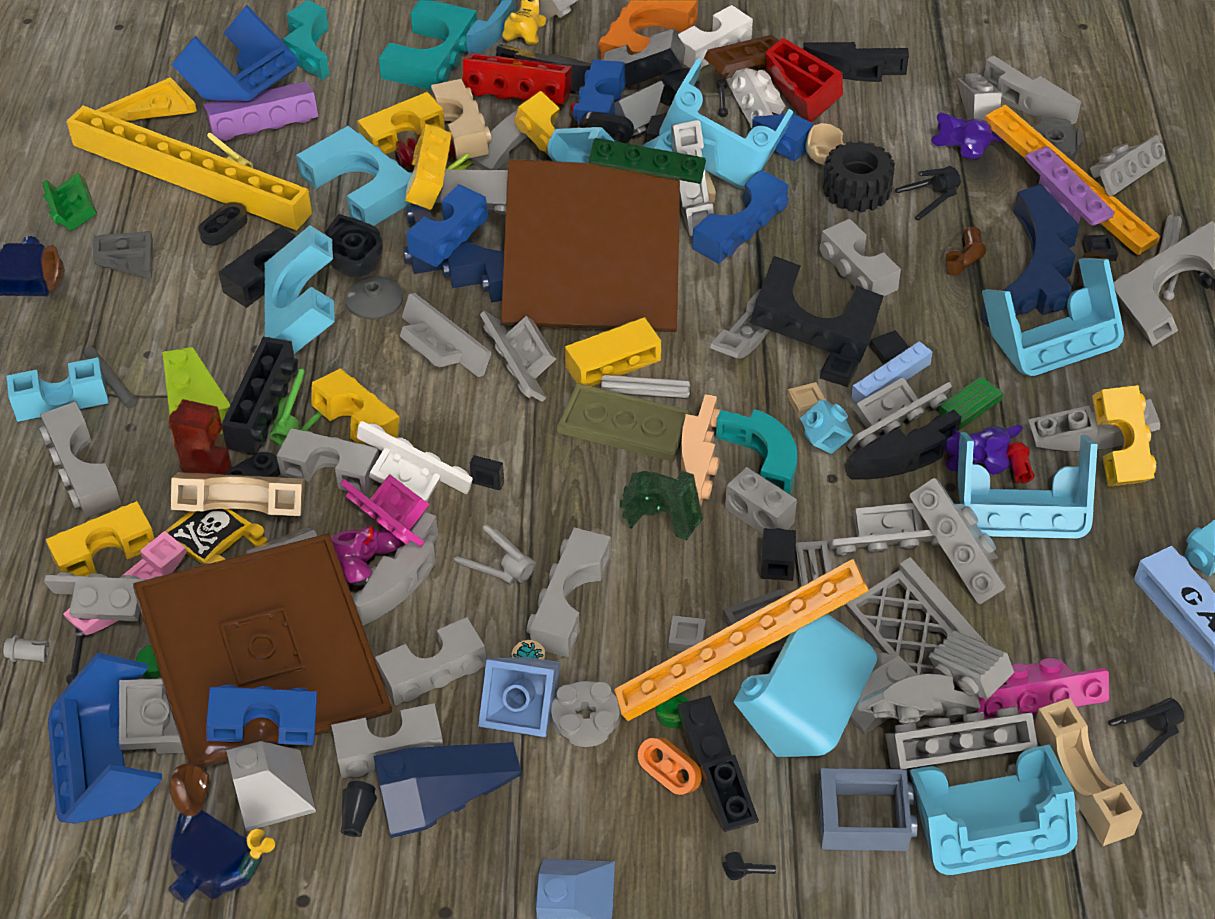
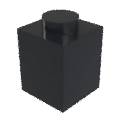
[761,528,796,581]

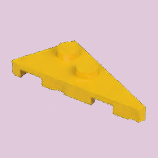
[97,77,197,121]

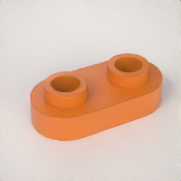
[638,737,702,795]

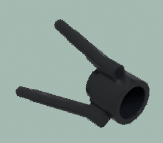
[895,166,961,221]
[1108,698,1184,767]

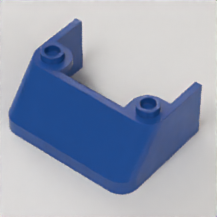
[172,5,298,101]
[48,653,163,824]

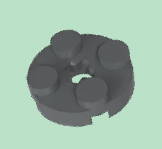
[1031,117,1083,161]

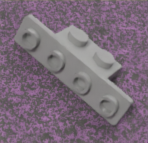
[1090,135,1166,196]
[400,293,491,377]
[480,310,557,402]
[847,378,952,451]
[910,478,1006,604]
[828,503,941,555]
[44,572,159,621]

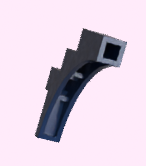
[981,184,1079,327]
[403,203,504,303]

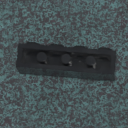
[221,336,298,454]

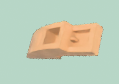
[681,394,721,511]

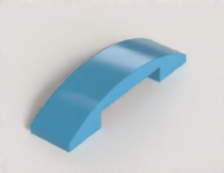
[466,0,517,55]

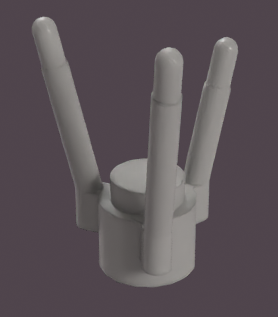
[454,525,536,584]

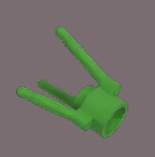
[269,368,322,446]

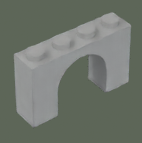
[1113,221,1215,347]

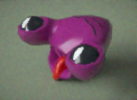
[331,526,405,586]

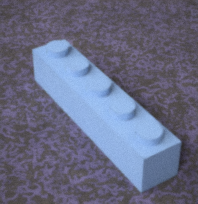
[851,341,932,403]

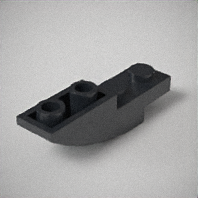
[803,42,909,82]
[496,44,592,91]
[847,409,962,480]
[676,695,759,832]

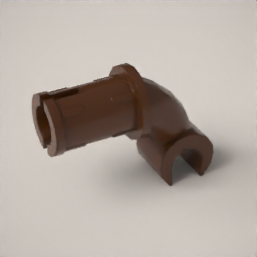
[946,227,986,275]

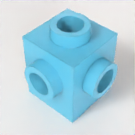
[800,399,854,454]

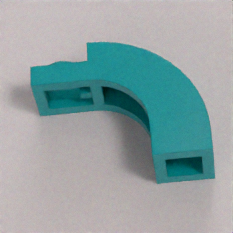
[716,409,798,495]

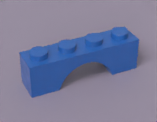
[692,170,789,264]

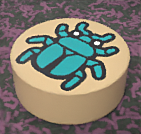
[512,640,546,660]

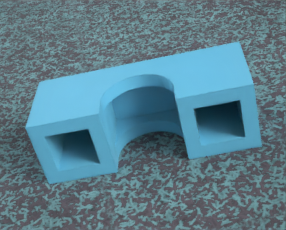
[6,357,109,422]

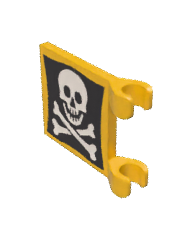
[165,509,267,565]

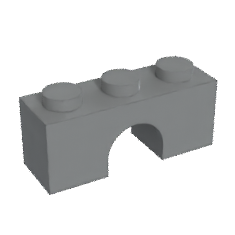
[820,219,901,296]
[277,428,379,496]
[375,617,486,706]
[331,703,443,778]

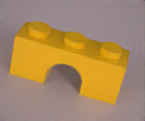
[513,91,580,156]
[357,92,445,155]
[405,123,452,210]
[311,368,400,450]
[1092,385,1156,487]
[45,501,155,577]

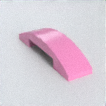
[63,531,187,635]

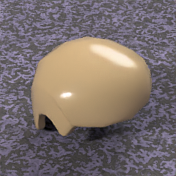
[805,123,846,165]

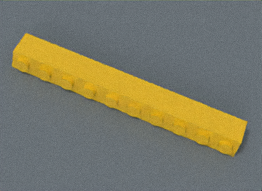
[66,105,312,231]

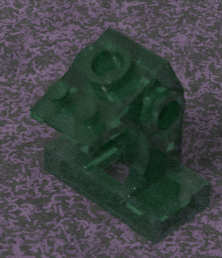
[620,471,703,540]

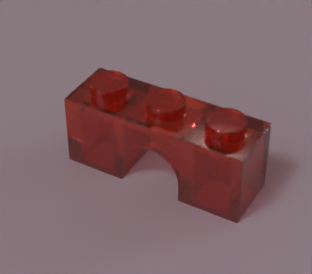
[168,399,232,475]

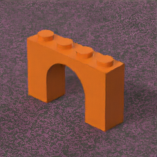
[598,0,698,78]

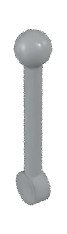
[1163,273,1179,301]

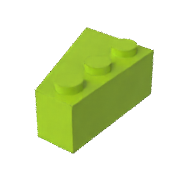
[162,347,230,442]

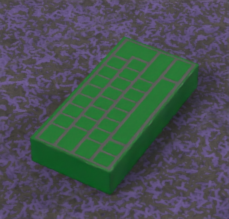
[938,376,1003,429]

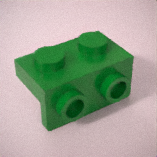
[42,173,97,232]

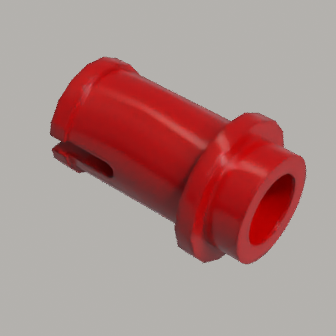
[1006,442,1035,484]

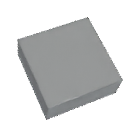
[668,615,706,652]

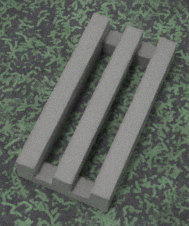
[795,541,832,587]

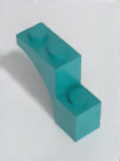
[283,0,330,80]

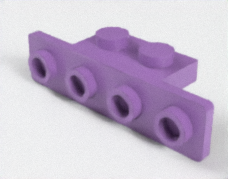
[1025,147,1114,226]

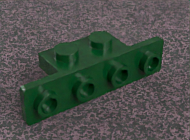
[589,138,706,184]

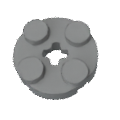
[551,681,620,747]

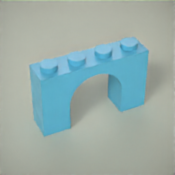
[296,126,412,226]
[265,225,335,354]

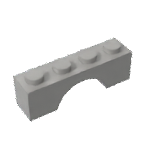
[39,401,122,518]
[527,527,611,658]

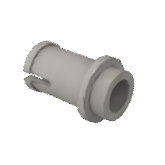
[3,635,50,662]

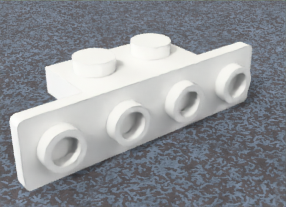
[725,68,786,128]
[357,421,473,502]

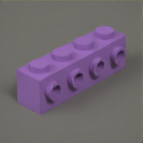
[203,81,318,141]

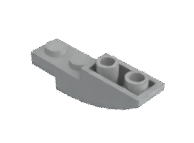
[984,55,1081,124]
[1028,399,1160,451]
[353,512,438,626]
[857,674,980,724]

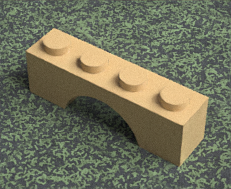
[431,79,492,160]
[171,472,305,516]
[1034,698,1143,846]

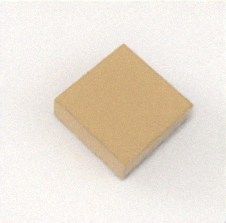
[787,382,826,418]

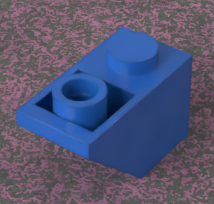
[752,114,815,162]

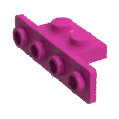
[340,474,429,547]
[976,658,1109,718]

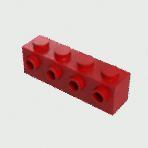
[462,53,572,106]

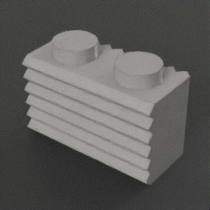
[929,631,1014,700]

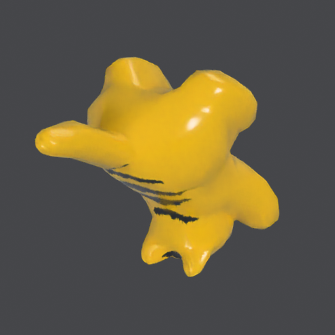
[502,0,547,45]

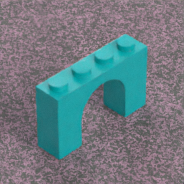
[379,0,477,90]

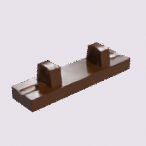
[704,35,779,79]

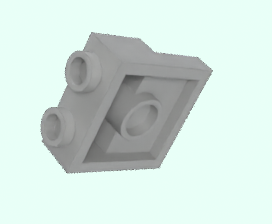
[119,679,184,754]

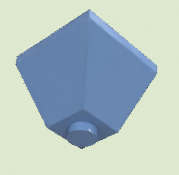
[478,657,561,737]
[536,859,615,919]

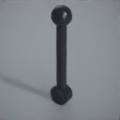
[717,79,728,117]
[66,627,85,685]

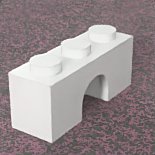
[678,5,753,69]

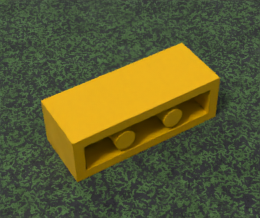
[565,317,661,386]

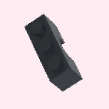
[603,28,685,87]
[218,226,297,308]

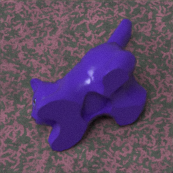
[931,112,1005,159]
[945,424,1023,475]

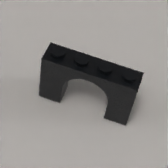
[749,256,884,363]

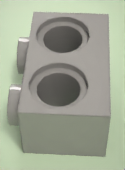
[725,467,797,534]

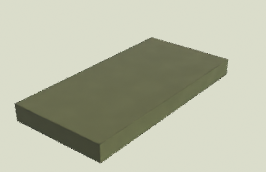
[557,383,692,462]

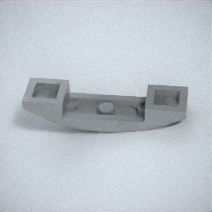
[471,110,560,170]
[671,119,714,236]
[710,289,770,359]

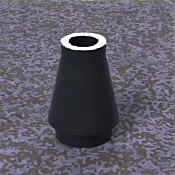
[340,781,377,837]

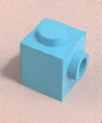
[1184,520,1215,577]

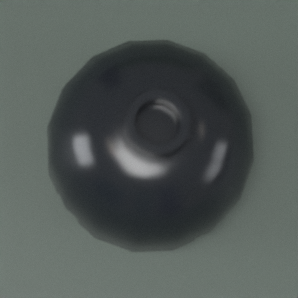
[327,221,383,277]

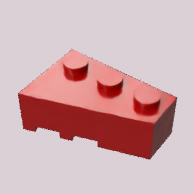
[765,38,843,123]

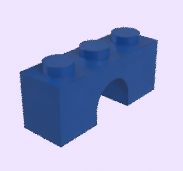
[573,59,626,127]
[406,184,488,267]
[206,685,317,745]

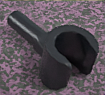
[722,852,776,880]

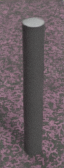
[83,346,137,408]

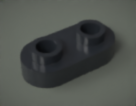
[579,111,634,143]
[198,202,248,246]
[223,452,280,477]

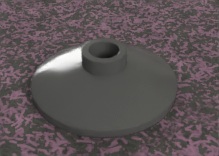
[345,276,403,320]

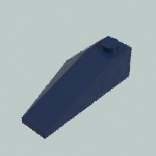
[373,742,522,838]

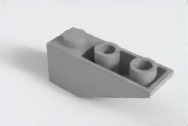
[957,73,1001,120]

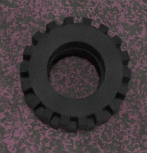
[823,141,895,212]

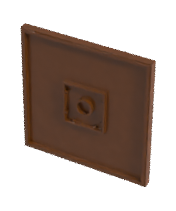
[501,159,680,332]
[133,533,392,768]

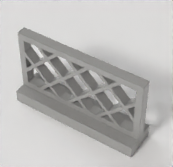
[847,557,987,675]

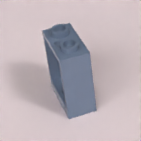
[818,768,917,851]

